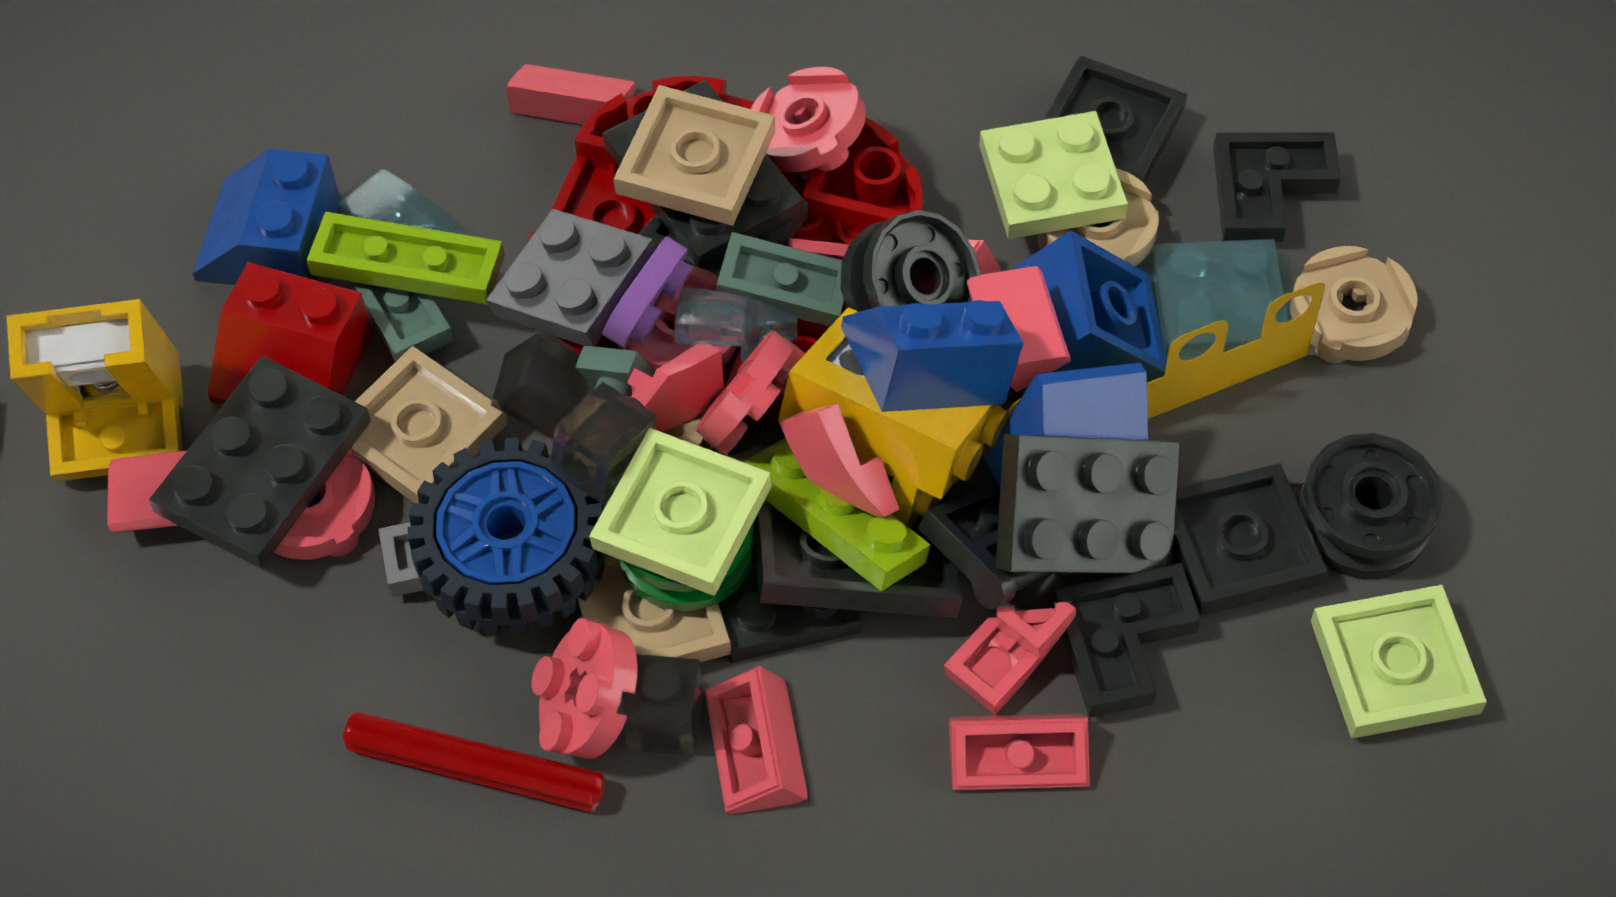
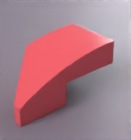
[603,341,724,444]
[779,403,900,518]
[944,602,1076,715]

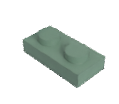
[715,232,844,327]
[348,281,454,362]

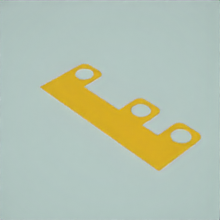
[1008,282,1325,420]

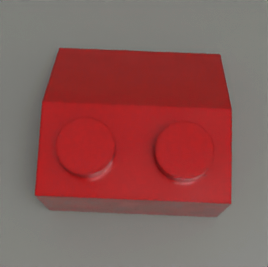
[208,262,373,405]

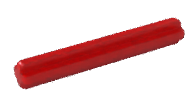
[343,712,605,812]

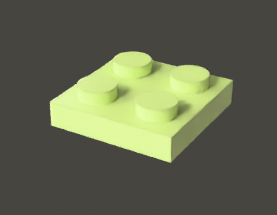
[979,111,1128,240]
[589,428,772,596]
[1311,585,1487,739]

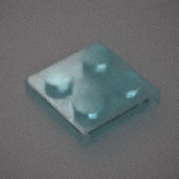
[1151,239,1288,358]

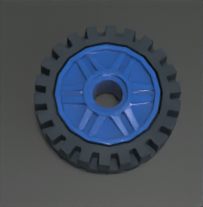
[408,438,608,636]

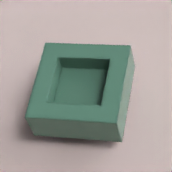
[575,345,655,407]

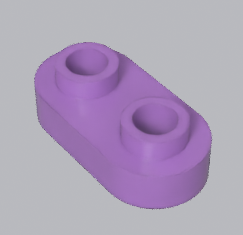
[602,236,693,348]

